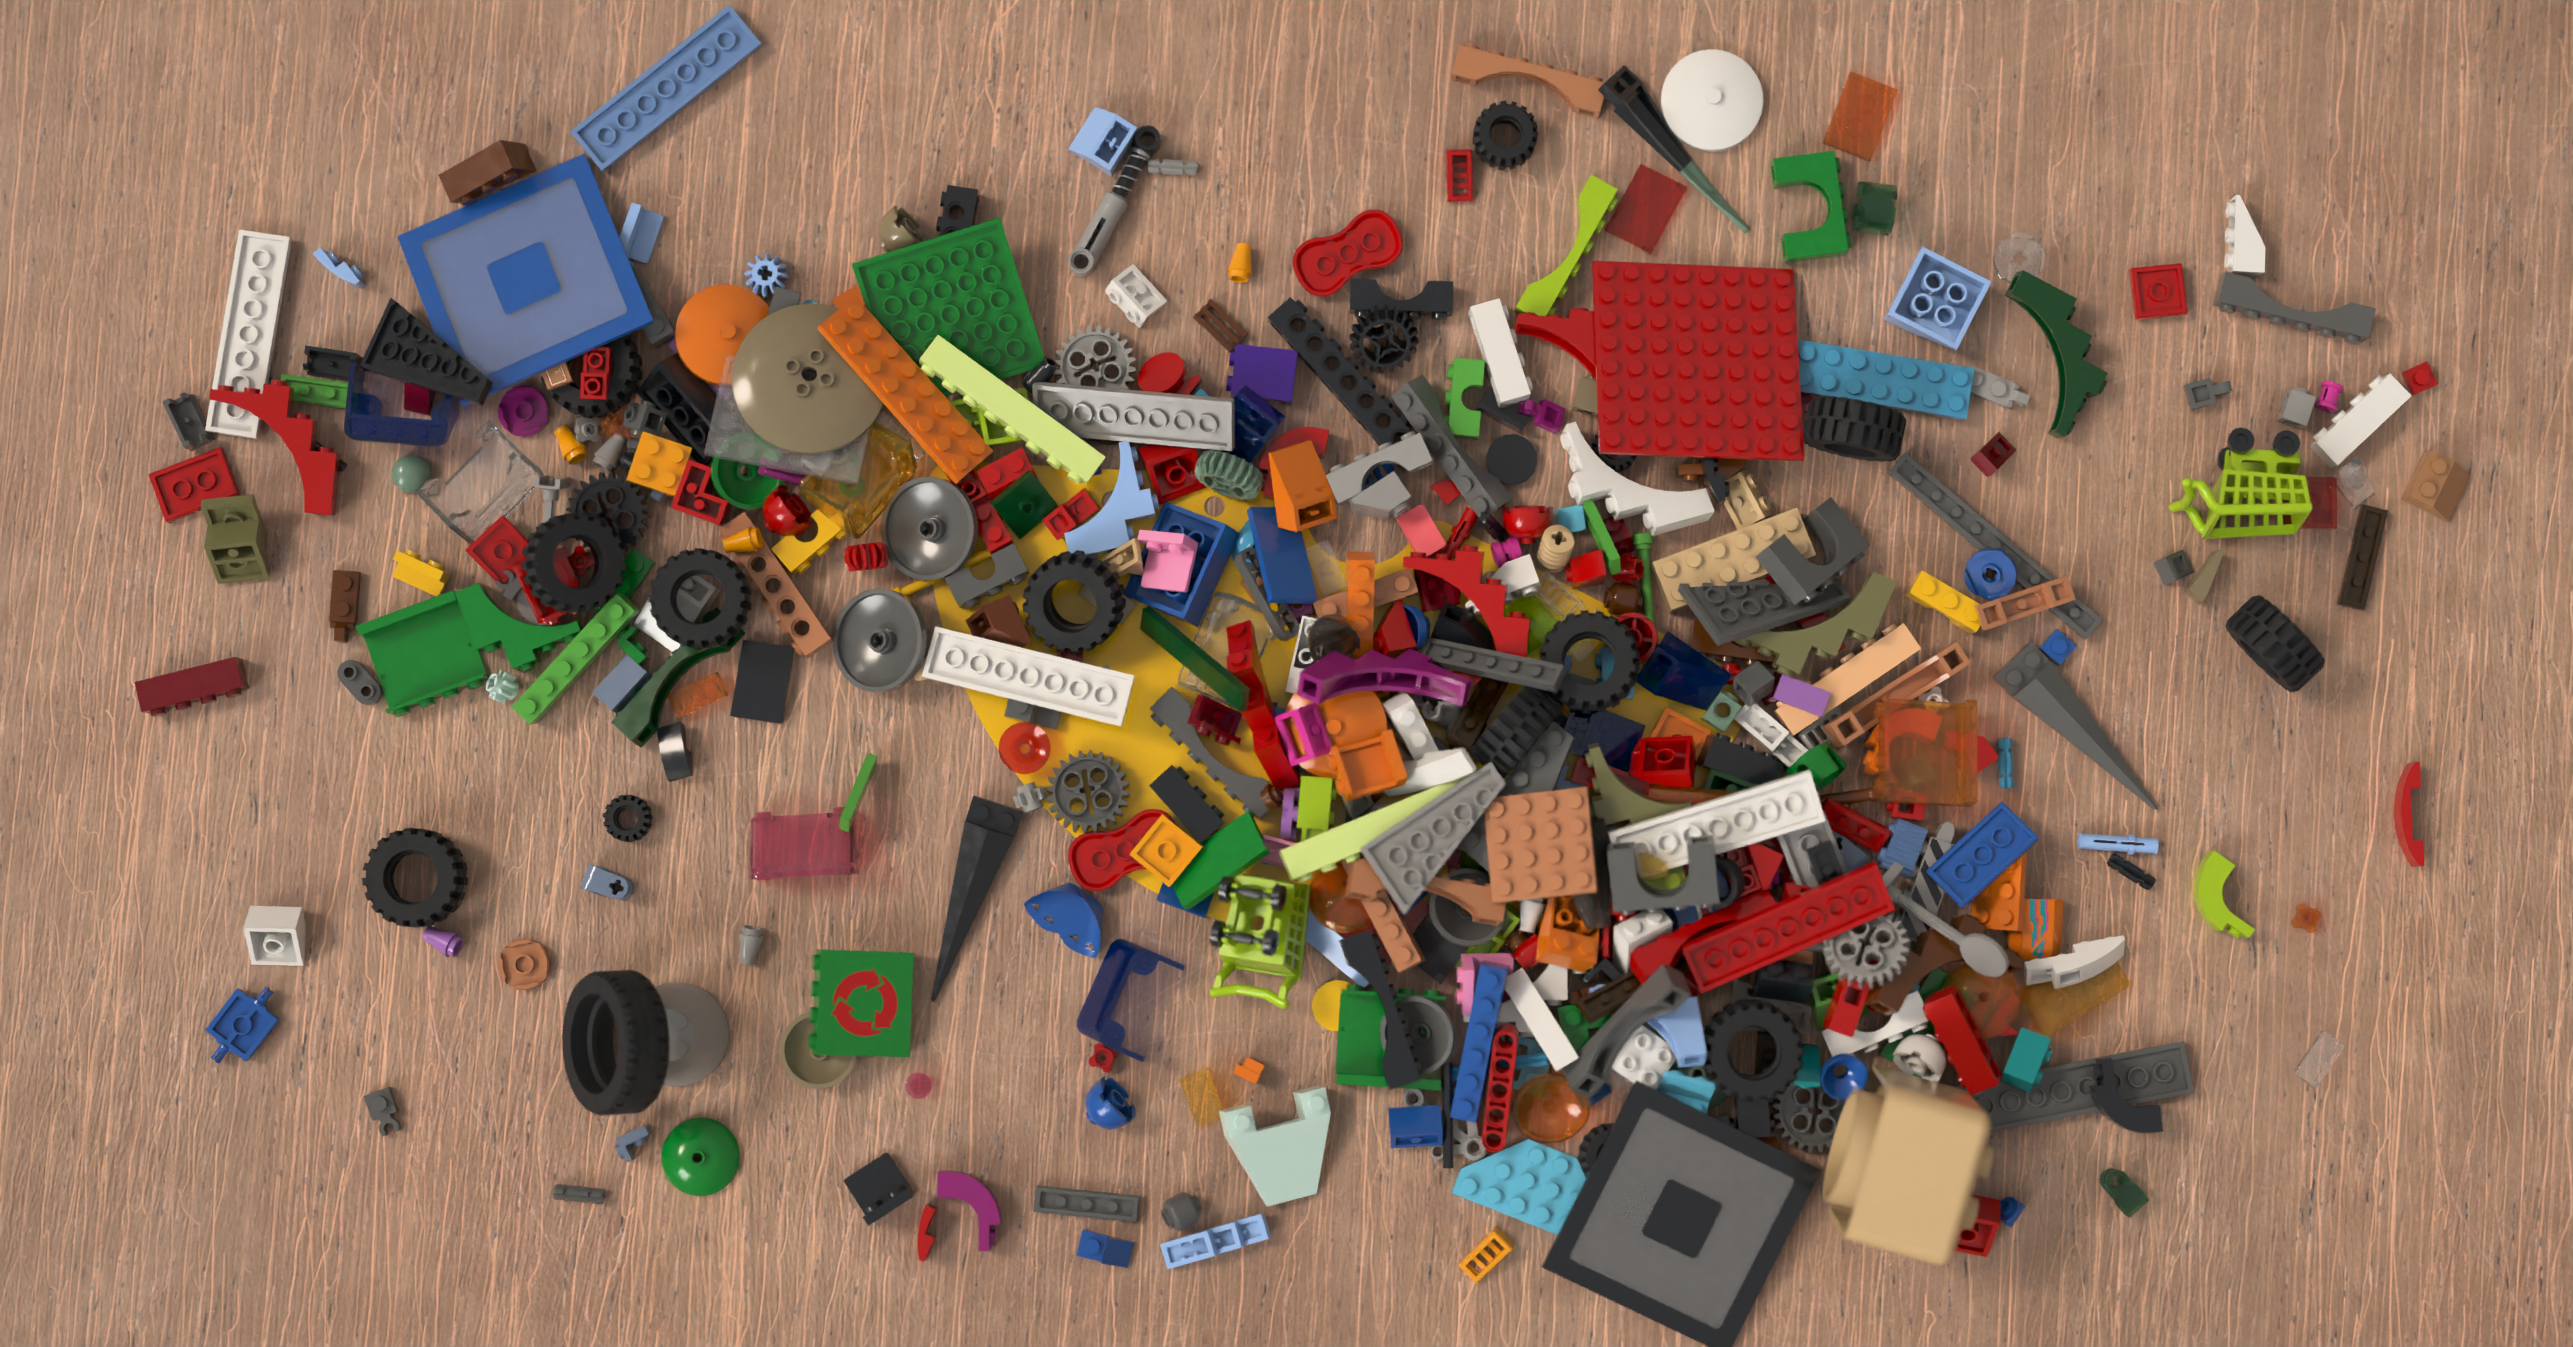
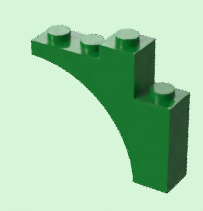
[455,583,583,673]

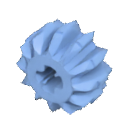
[744,253,789,297]

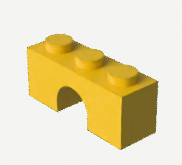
[771,499,853,575]
[1904,570,1981,634]

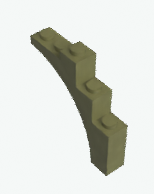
[1734,572,1897,678]

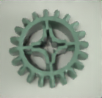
[1194,450,1264,501]

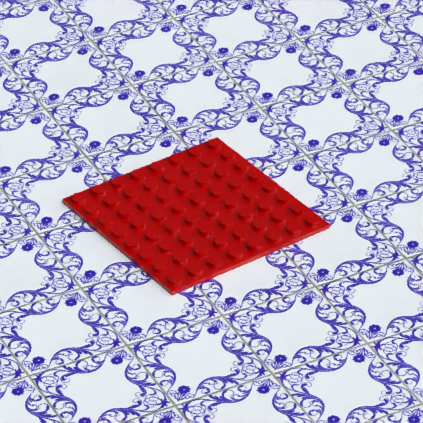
[1592,260,1804,461]

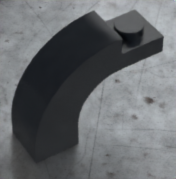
[2089,1057,2163,1133]

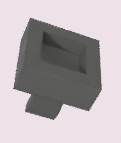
[495,569,522,601]

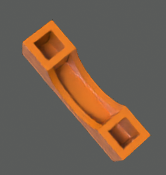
[1344,552,1375,660]

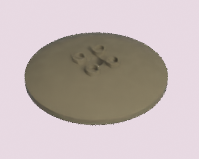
[732,304,884,455]

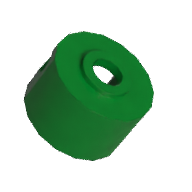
[1786,741,1847,792]

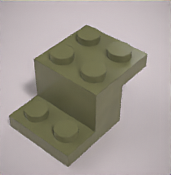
[201,494,270,584]

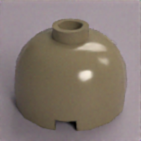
[879,206,928,252]

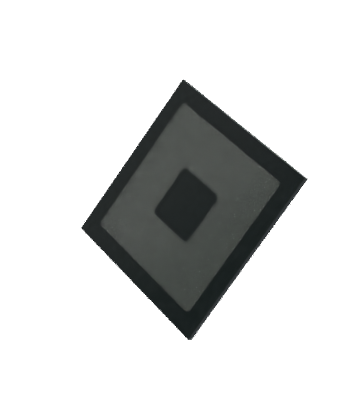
[1542,1080,1822,1347]

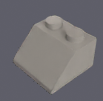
[1350,471,1411,520]

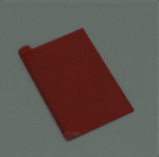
[1605,164,1687,254]

